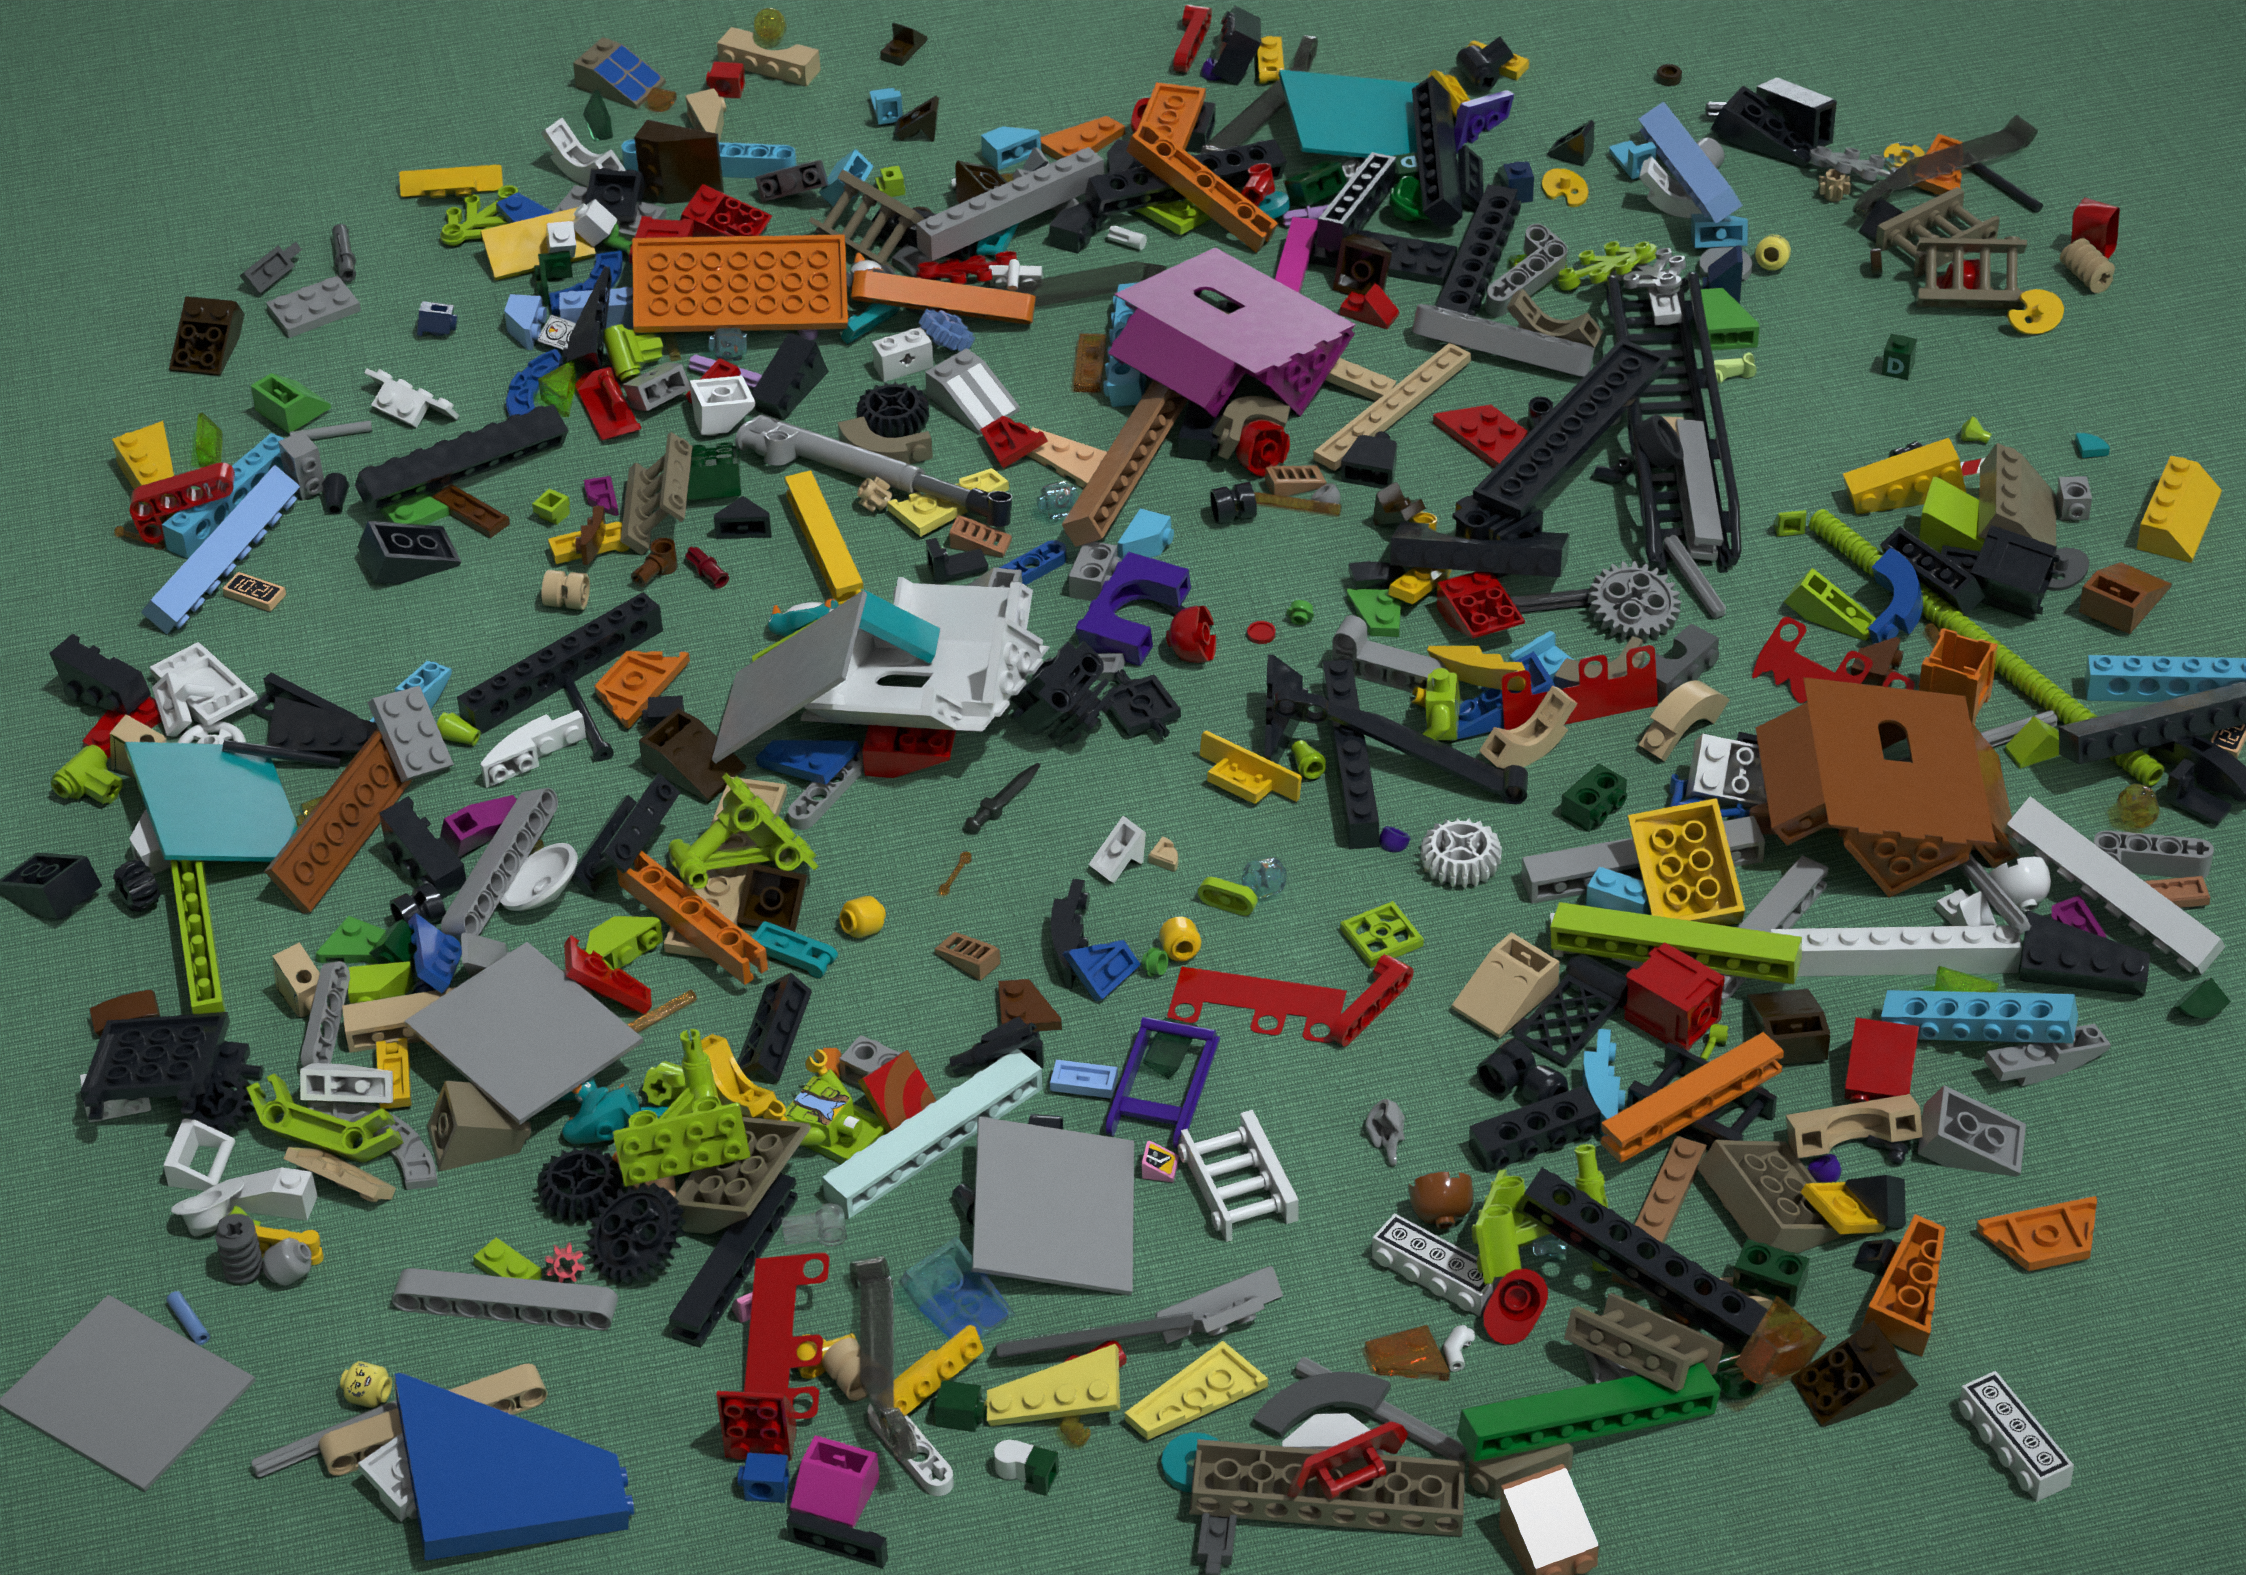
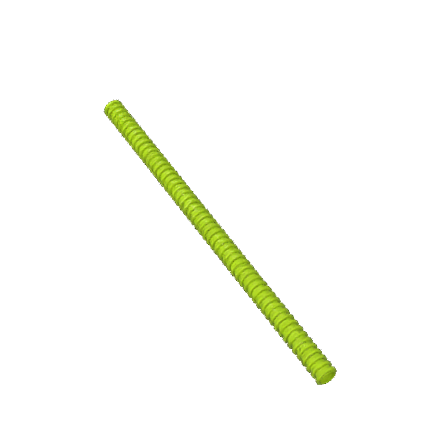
[1809,509,2164,787]

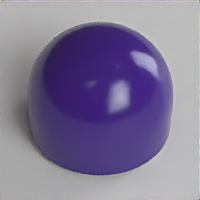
[1201,58,1222,81]
[1379,826,1411,853]
[1807,1154,1842,1183]

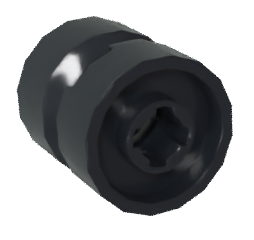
[1210,482,1257,524]
[389,882,446,925]
[1477,1038,1536,1096]

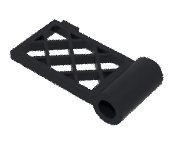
[1513,954,1628,1068]

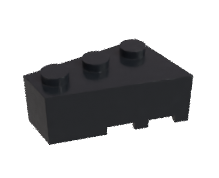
[1211,5,1261,85]
[751,333,829,420]
[49,633,151,715]
[379,796,467,900]

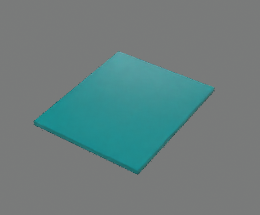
[1278,69,1420,158]
[124,742,298,862]

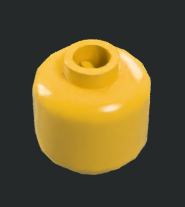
[839,896,886,938]
[1159,917,1201,962]

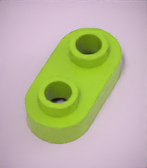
[1198,877,1258,916]

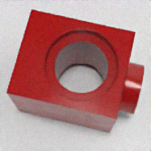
[706,62,745,99]

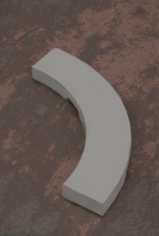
[308,1100,438,1190]

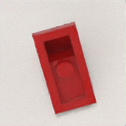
[1340,283,1399,330]

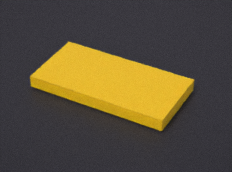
[480,207,596,281]

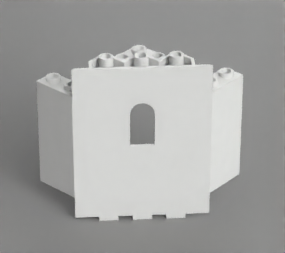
[801,577,1050,732]

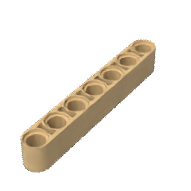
[318,1364,548,1476]

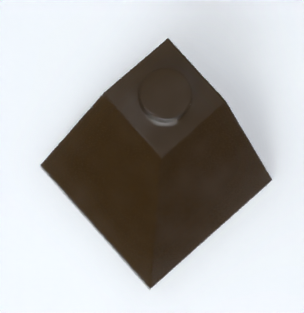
[955,160,1008,204]
[1333,233,1392,296]
[737,863,808,932]

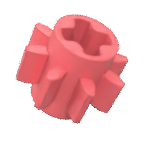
[545,1242,585,1283]

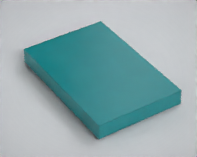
[859,590,940,664]

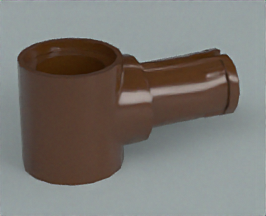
[631,538,678,587]

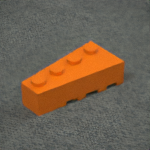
[1861,1214,1945,1357]

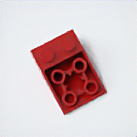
[680,184,773,237]
[1437,571,1525,639]
[862,725,957,778]
[716,1391,797,1461]

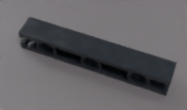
[669,1173,798,1348]

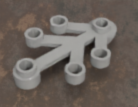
[1809,146,1908,189]
[1610,248,1686,295]

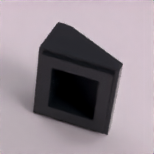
[1854,1239,1898,1276]

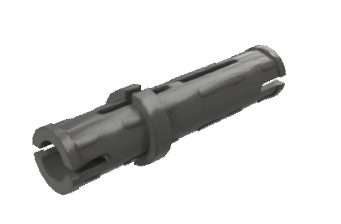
[332,224,356,282]

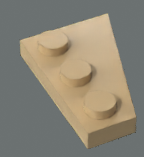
[283,1147,396,1202]

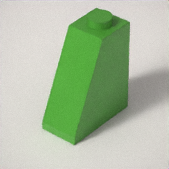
[1701,288,1759,350]

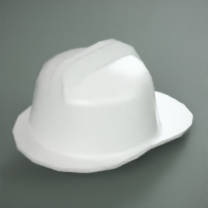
[171,1178,245,1236]

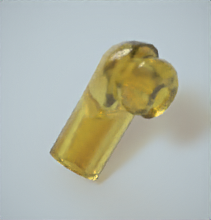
[1060,1415,1091,1446]

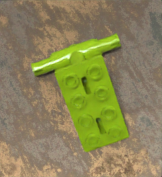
[668,773,819,889]
[613,1029,751,1186]
[1472,1144,1608,1284]

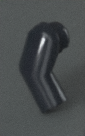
[1594,457,1634,483]
[1867,1135,1908,1164]

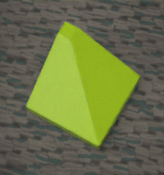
[1773,510,1807,537]

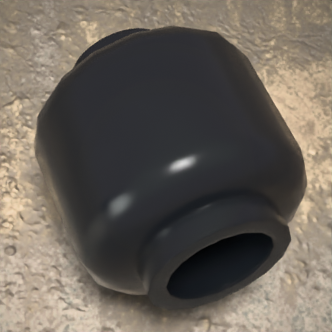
[1522,1065,1569,1104]

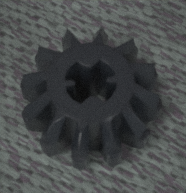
[113,860,160,912]

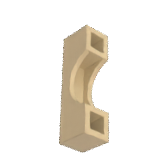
[717,27,821,87]
[1786,1094,1923,1158]

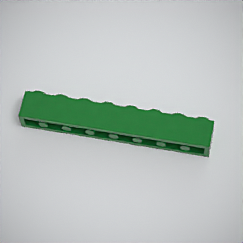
[1457,1363,1721,1462]

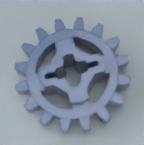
[919,309,975,351]

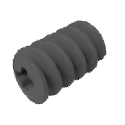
[215,1214,263,1284]

